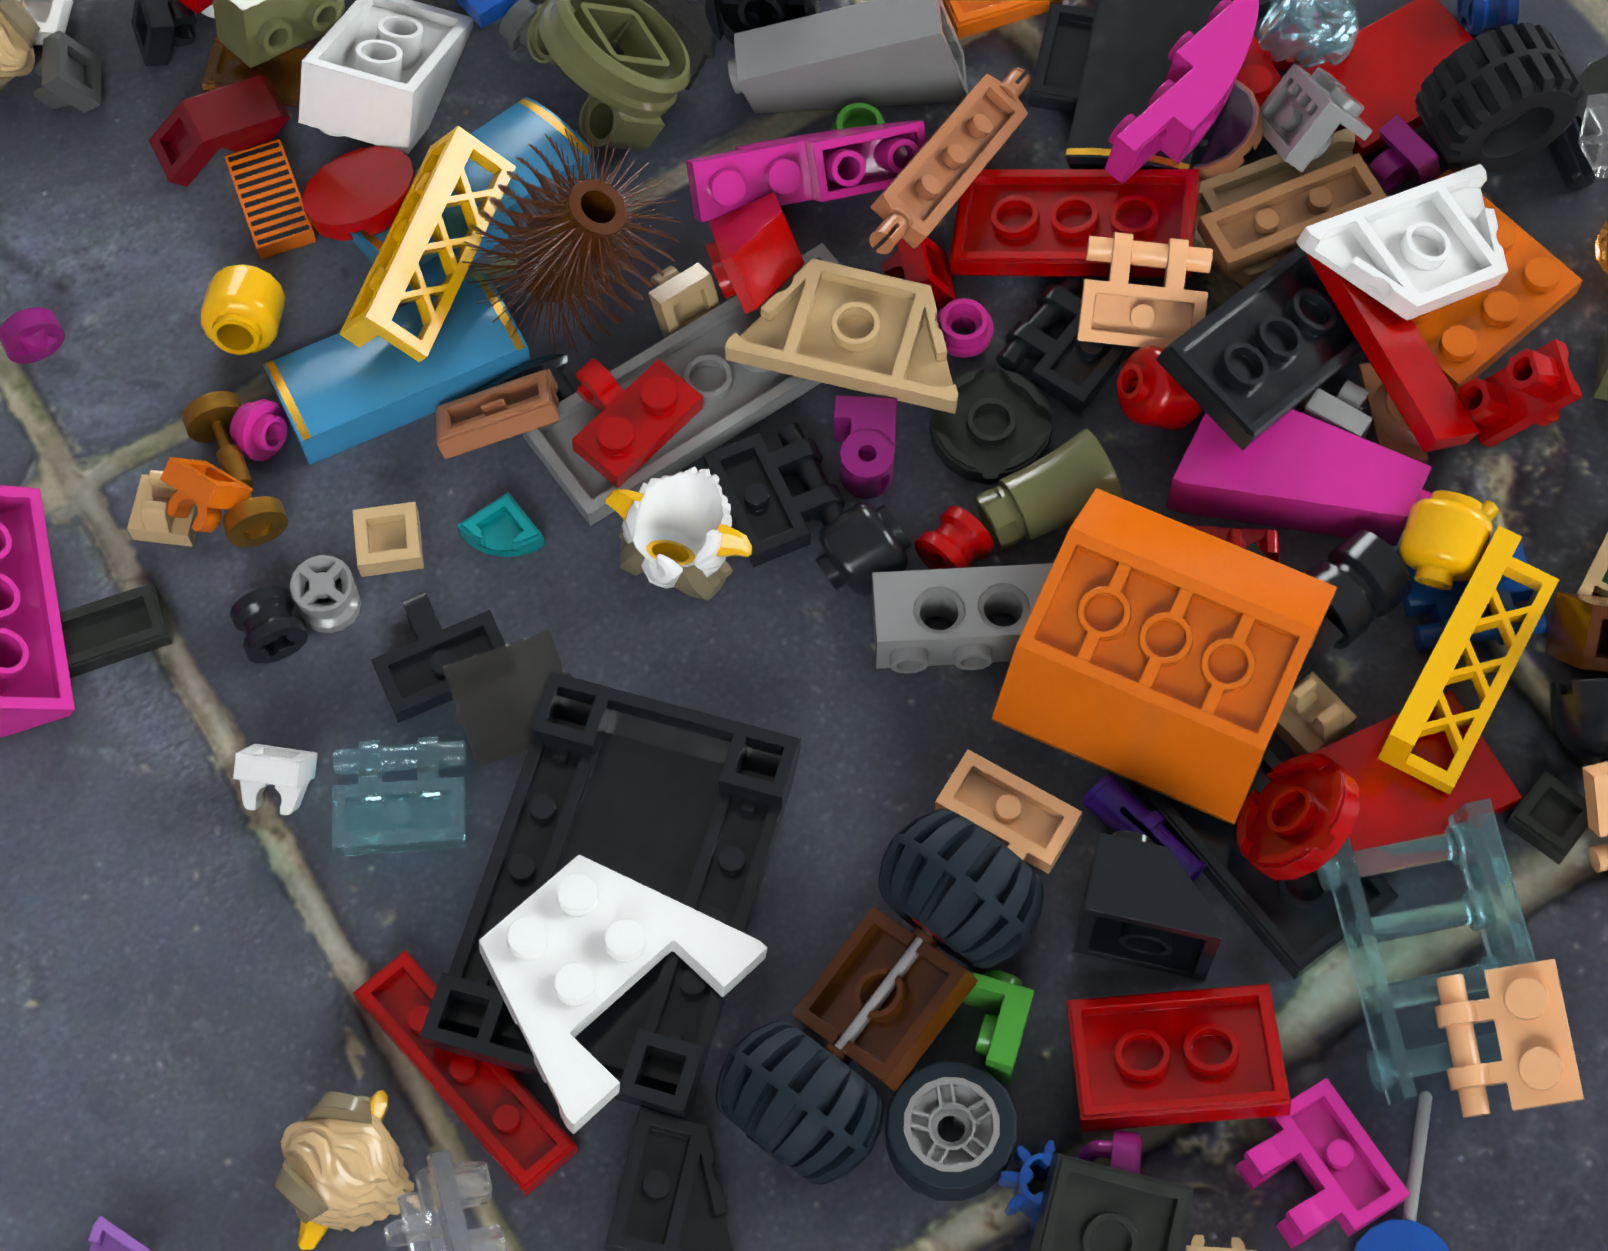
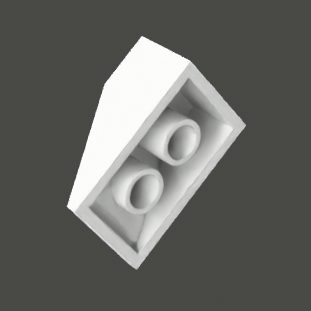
[298,0,474,154]

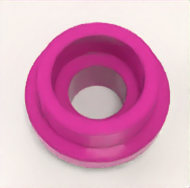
[937,298,994,358]
[230,399,288,461]

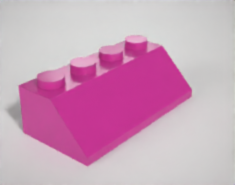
[0,485,75,738]

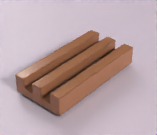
[436,369,560,460]

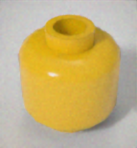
[200,264,285,355]
[1399,490,1493,590]

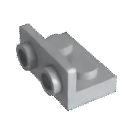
[1260,63,1373,172]

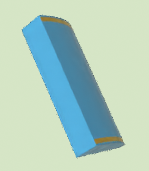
[350,97,597,304]
[263,273,531,465]

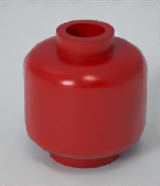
[1117,345,1203,431]

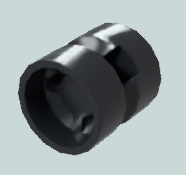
[1305,530,1413,649]

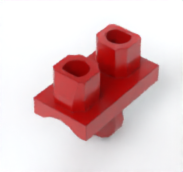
[1458,339,1583,448]

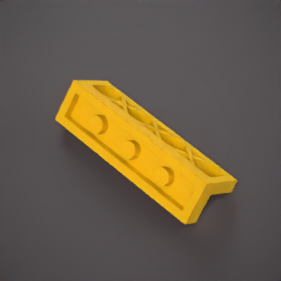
[339,126,516,362]
[1377,525,1560,795]

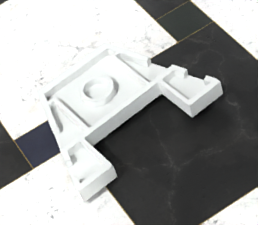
[479,855,767,1134]

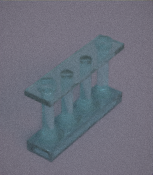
[1317,798,1536,1107]

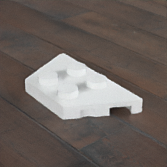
[1296,164,1508,321]

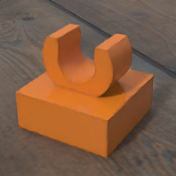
[160,457,253,533]

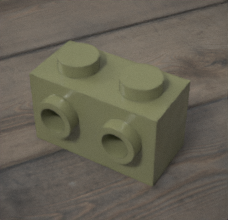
[212,0,345,68]

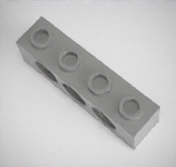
[871,563,1053,674]

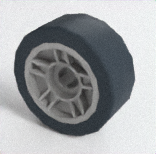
[886,1061,1017,1201]

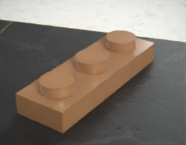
[1197,153,1387,276]

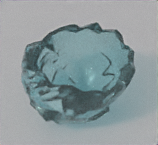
[1256,0,1359,68]

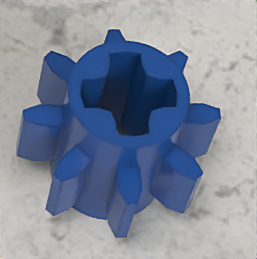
[998,1140,1079,1233]

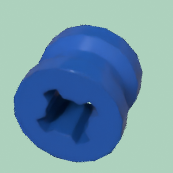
[1457,0,1519,37]

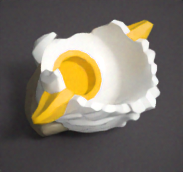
[605,466,752,601]

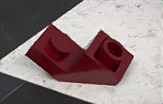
[149,75,291,187]

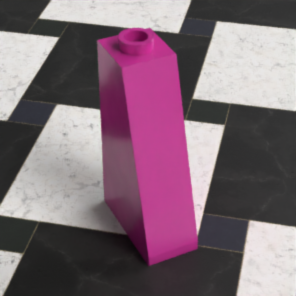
[1166,409,1432,546]

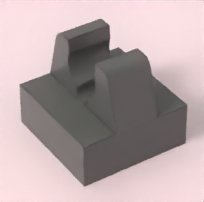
[34,30,102,113]

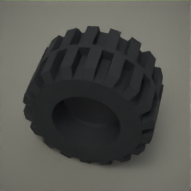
[1415,23,1585,174]

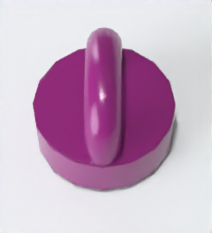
[1078,1131,1143,1174]

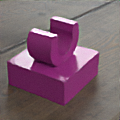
[1369,114,1441,195]

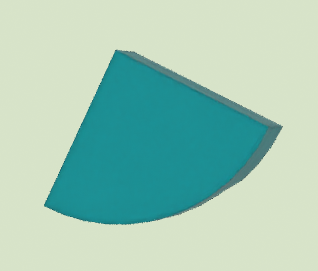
[457,492,545,557]

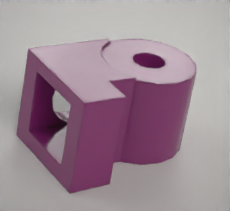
[834,395,897,499]

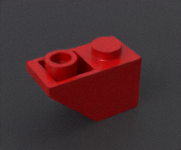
[705,192,805,314]

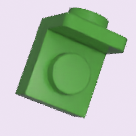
[963,970,1035,1085]

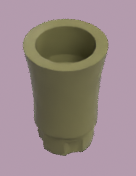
[974,429,1124,550]

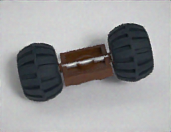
[715,809,1044,1185]

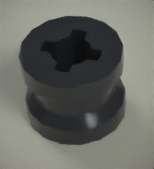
[230,586,308,663]

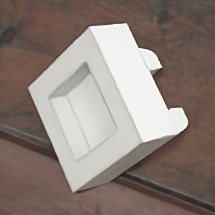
[233,744,318,815]

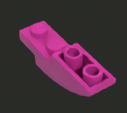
[1104,0,1259,184]
[686,120,926,222]

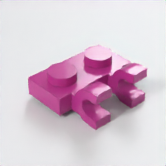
[1235,1078,1410,1250]

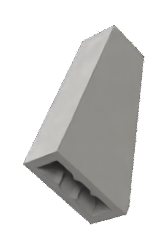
[728,0,968,114]

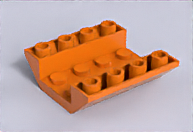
[991,488,1337,825]

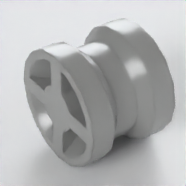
[290,555,361,633]

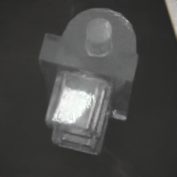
[384,1150,507,1251]

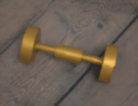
[182,391,288,548]

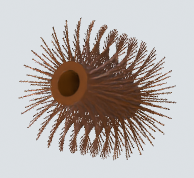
[462,129,681,353]

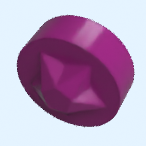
[0,307,65,364]

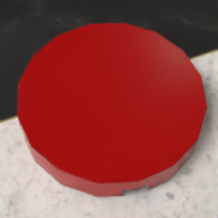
[302,146,417,241]
[1237,753,1360,880]

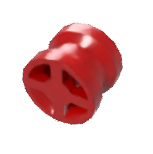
[914,506,994,570]

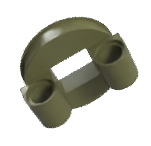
[527,0,691,152]

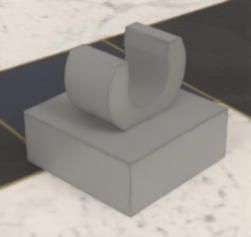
[1304,380,1373,439]

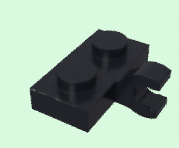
[371,592,517,723]

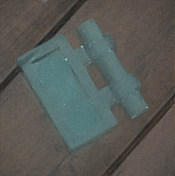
[332,736,468,857]

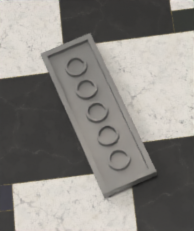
[522,243,841,526]

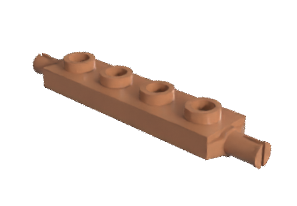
[869,67,1031,254]

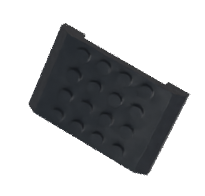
[420,671,801,1119]

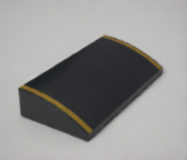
[1065,0,1222,169]

